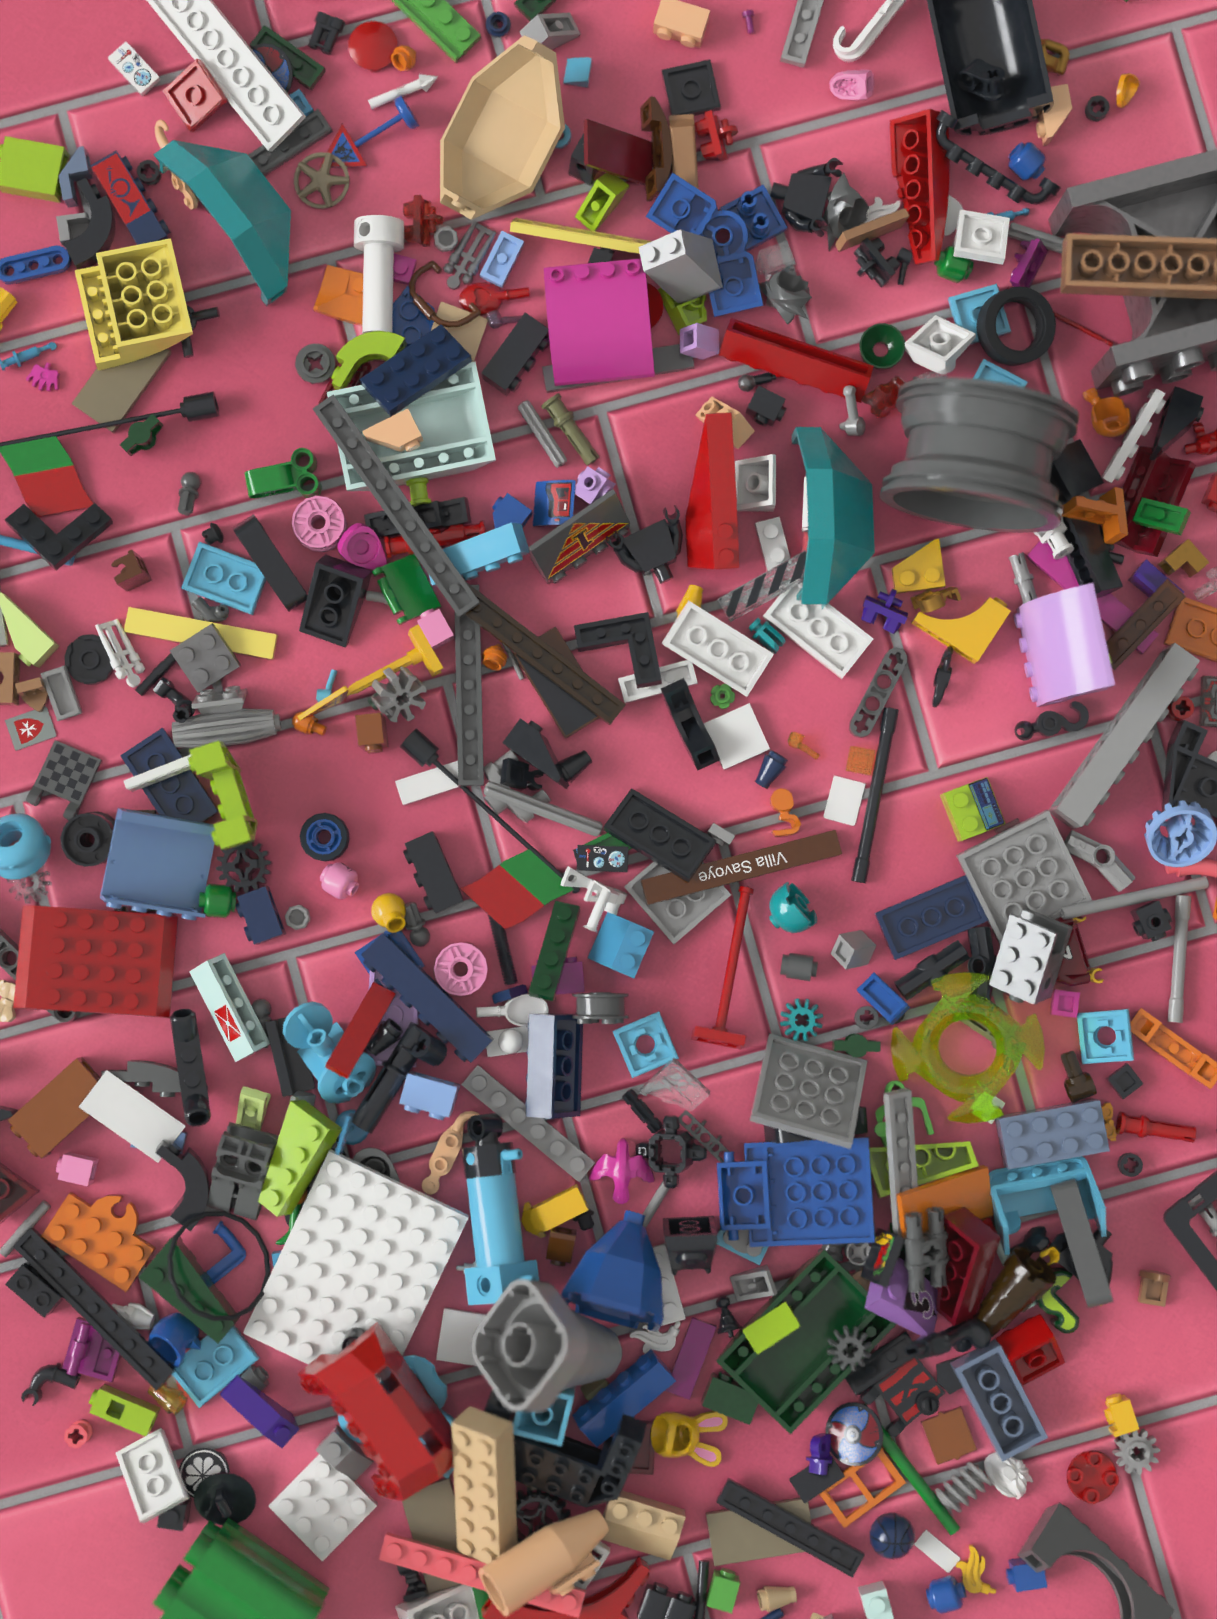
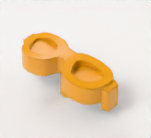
[1101,1102,1117,1141]

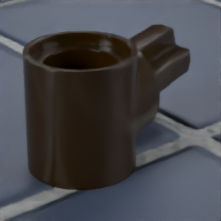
[1061,1051,1097,1103]

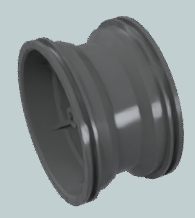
[880,377,1079,533]

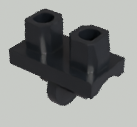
[854,238,900,288]

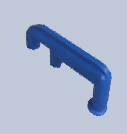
[206,1221,246,1284]

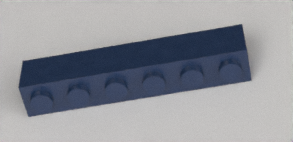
[361,933,494,1063]

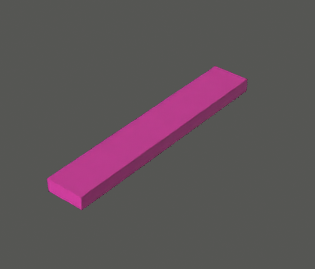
[1026,541,1159,654]

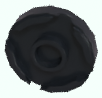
[64,634,115,685]

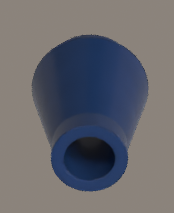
[755,750,788,789]

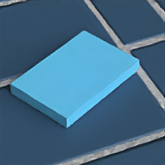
[181,542,266,616]
[173,1325,260,1408]

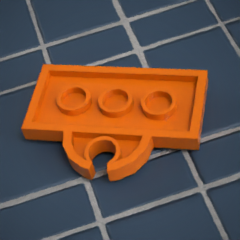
[41,1192,156,1292]

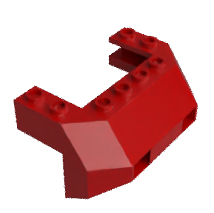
[298,1322,453,1501]

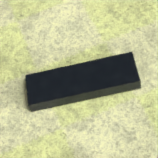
[845,1331,915,1396]

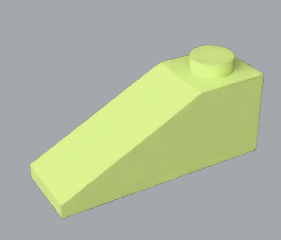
[0,592,60,668]

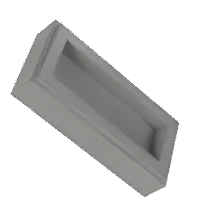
[40,665,83,721]

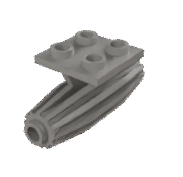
[172,686,281,748]

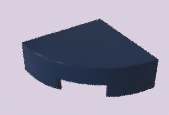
[492,984,528,1004]

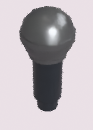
[738,372,776,392]

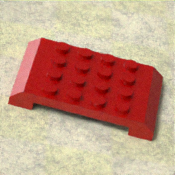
[13,906,178,1018]

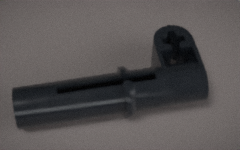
[352,1022,447,1134]

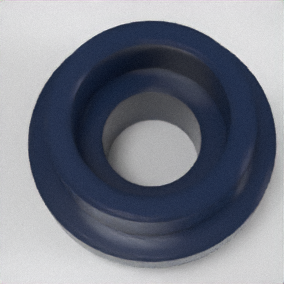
[486,12,511,37]

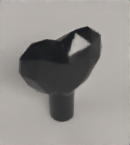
[1010,1226,1049,1253]

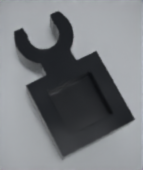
[500,758,544,791]

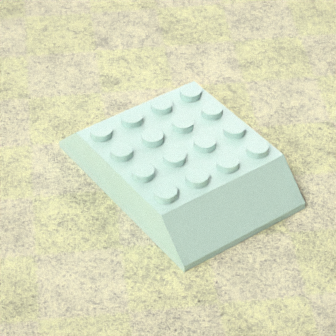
[327,361,496,491]

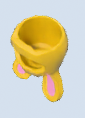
[651,1410,728,1467]

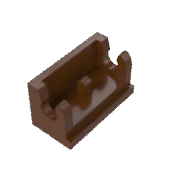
[111,550,152,591]

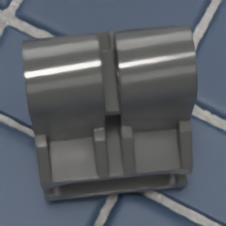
[207,1122,279,1221]

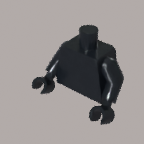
[770,158,843,237]
[606,505,683,584]

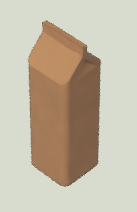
[669,114,699,189]

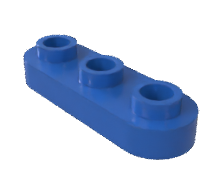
[0,246,71,284]

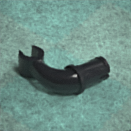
[153,677,195,723]
[21,1363,81,1406]

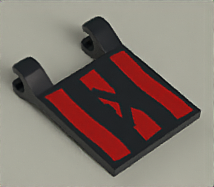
[860,1358,945,1437]

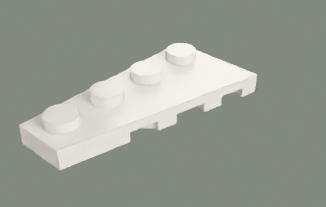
[1101,389,1166,483]

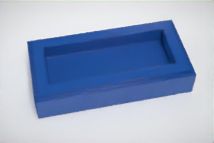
[856,972,910,1025]

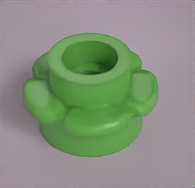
[710,684,735,709]

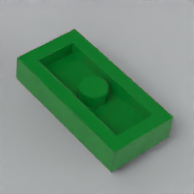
[1133,497,1191,536]

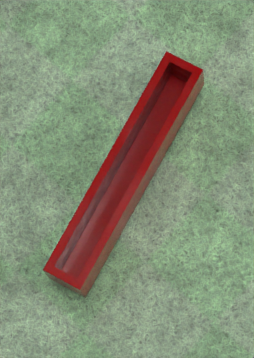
[719,318,874,403]

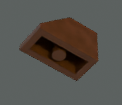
[546,1226,577,1266]

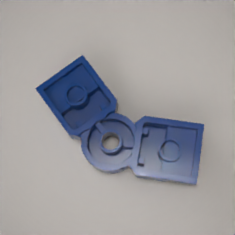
[646,173,764,317]

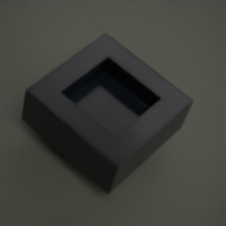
[1106,1063,1143,1099]

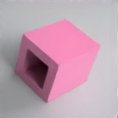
[417,608,455,650]
[56,1152,99,1186]

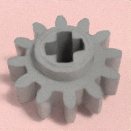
[1112,1429,1160,1475]

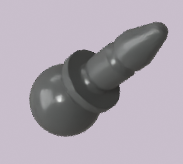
[252,999,272,1048]

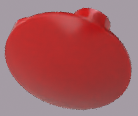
[348,21,398,72]
[1067,1450,1119,1504]

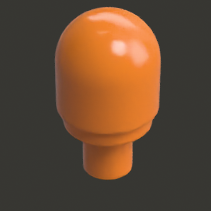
[292,711,327,736]

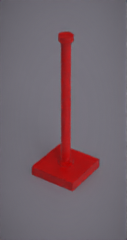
[691,886,754,1050]

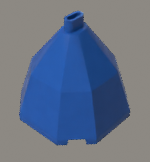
[560,1210,664,1332]

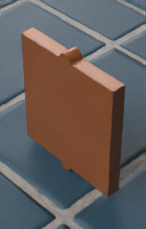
[921,1407,977,1465]

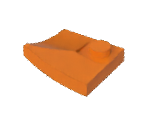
[313,265,363,326]

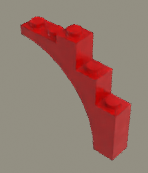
[481,1556,650,1619]

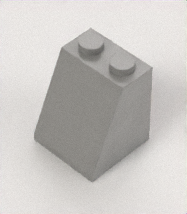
[638,229,723,304]

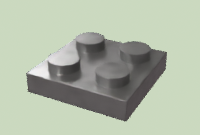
[170,623,241,693]

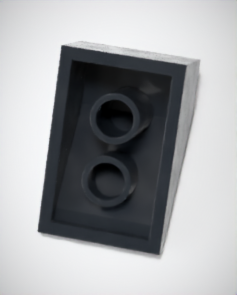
[299,554,372,648]

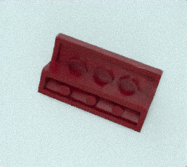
[1115,446,1196,557]

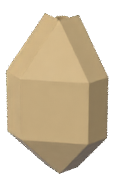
[440,35,565,220]

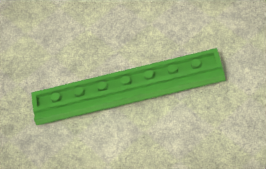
[391,0,481,63]

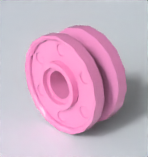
[292,496,347,552]
[434,942,488,996]

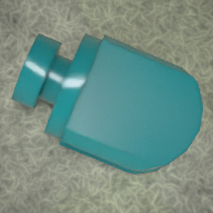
[748,617,786,654]

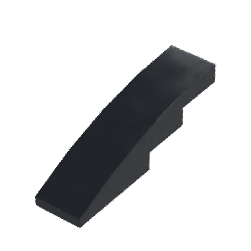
[364,497,472,539]

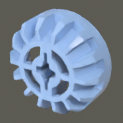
[1144,800,1217,867]

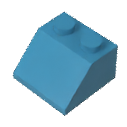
[588,912,654,978]

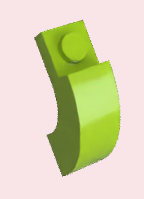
[331,331,407,390]

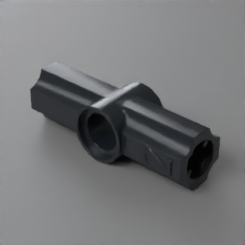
[894,940,970,1000]

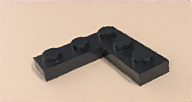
[5,503,113,570]
[574,612,662,689]

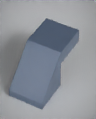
[59,146,93,208]

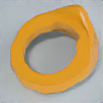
[1116,73,1140,108]

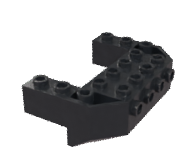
[484,1389,647,1507]

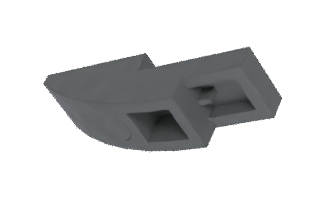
[101,1060,208,1097]

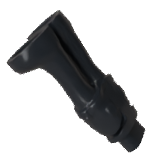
[904,1318,991,1359]

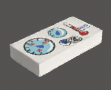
[108,42,160,97]

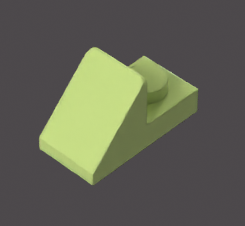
[236,1086,271,1131]

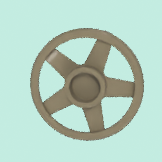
[294,152,350,209]

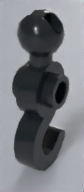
[1014,701,1089,741]

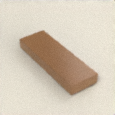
[835,208,909,252]

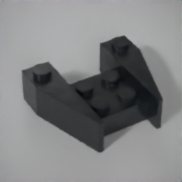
[1162,720,1217,828]

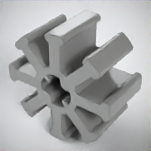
[371,666,427,722]

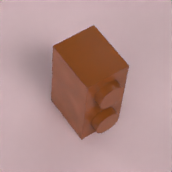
[355,713,389,754]

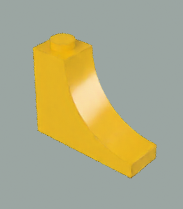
[911,597,1011,664]

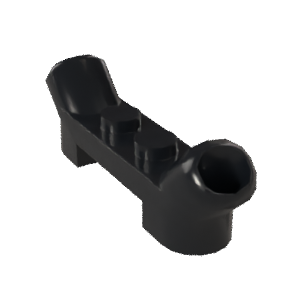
[170,1009,211,1126]

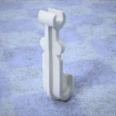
[833,0,906,62]

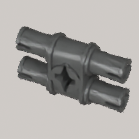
[904,1207,949,1293]

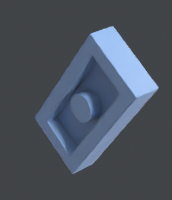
[480,231,524,288]

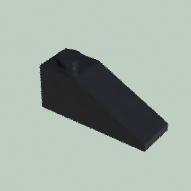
[1149,386,1204,461]
[502,719,570,790]

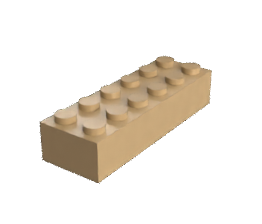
[451,1406,517,1564]

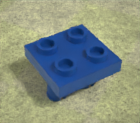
[720,184,788,252]

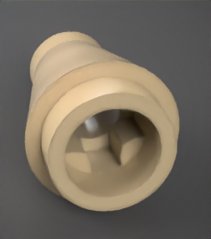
[757,1586,797,1613]

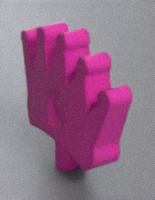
[26,362,59,392]

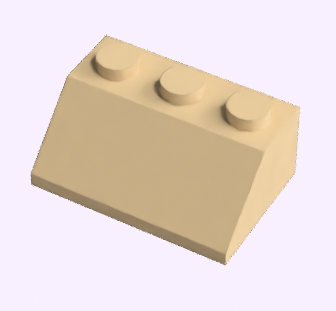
[602,1490,686,1560]

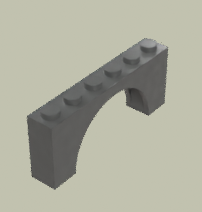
[1018,1503,1174,1619]

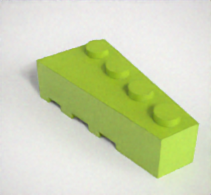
[258,1100,343,1216]
[870,1141,978,1198]

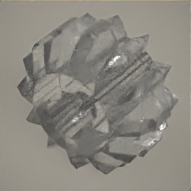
[7,865,52,904]

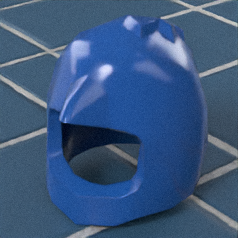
[148,1312,201,1368]

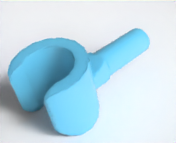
[316,669,337,702]

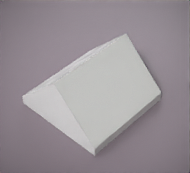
[735,454,776,512]

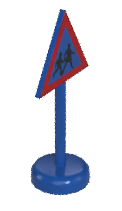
[320,95,420,168]

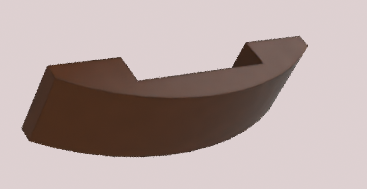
[640,96,672,201]

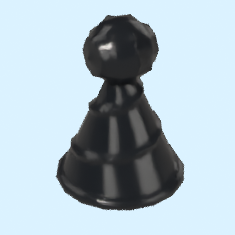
[716,1296,742,1338]

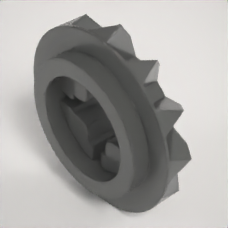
[295,344,336,384]

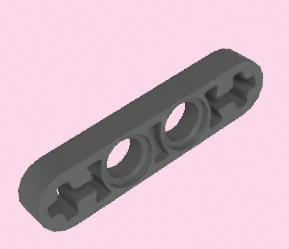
[849,648,907,738]

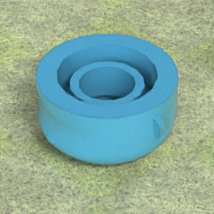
[0,813,51,880]

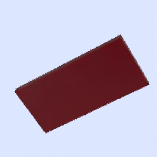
[584,119,652,186]

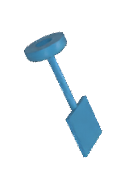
[335,1109,369,1155]

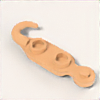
[155,120,199,210]
[422,1111,480,1194]

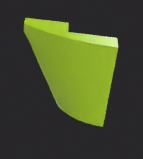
[658,287,707,335]

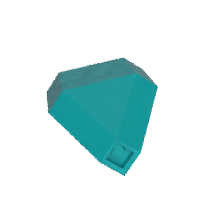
[153,140,291,306]
[791,427,875,609]

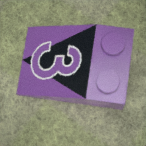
[865,1257,938,1336]

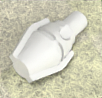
[112,1303,155,1329]

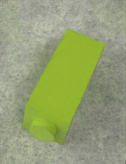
[89,1384,161,1437]

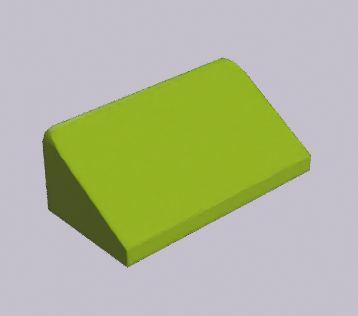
[742,1301,801,1354]

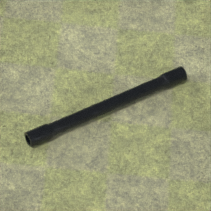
[851,707,899,884]

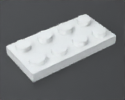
[763,579,873,679]
[661,600,774,697]

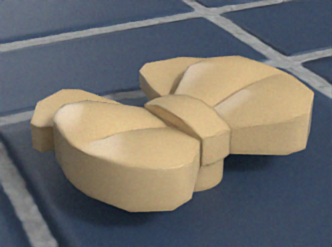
[0,980,16,1022]

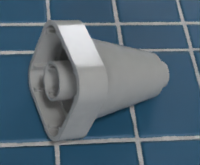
[472,1279,622,1413]

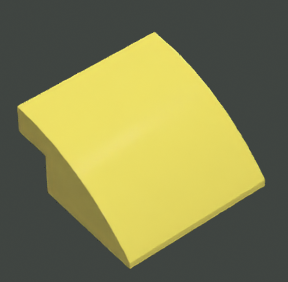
[75,238,193,371]

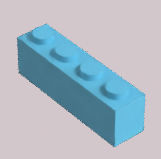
[429,522,529,586]

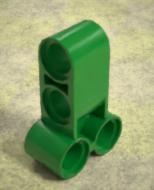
[244,448,322,499]

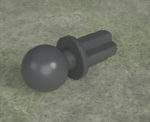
[178,472,201,516]
[405,902,430,947]

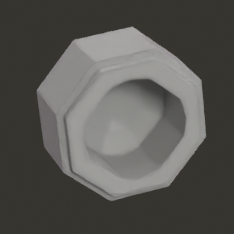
[433,226,458,252]
[285,905,311,930]

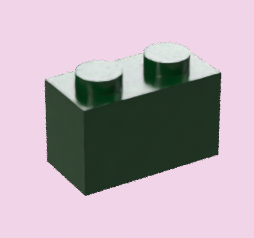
[701,1371,758,1425]

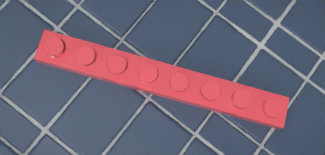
[379,1532,586,1618]

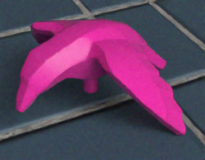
[589,1138,655,1204]

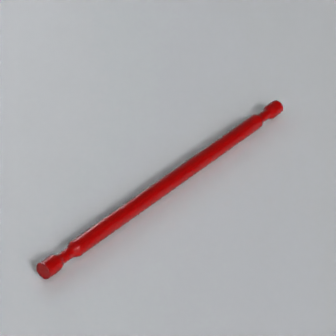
[1007,287,1114,347]

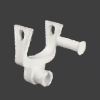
[560,866,627,932]

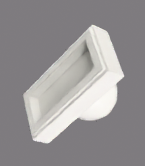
[486,1027,529,1057]

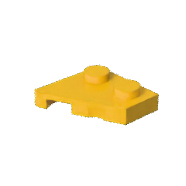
[891,539,946,594]

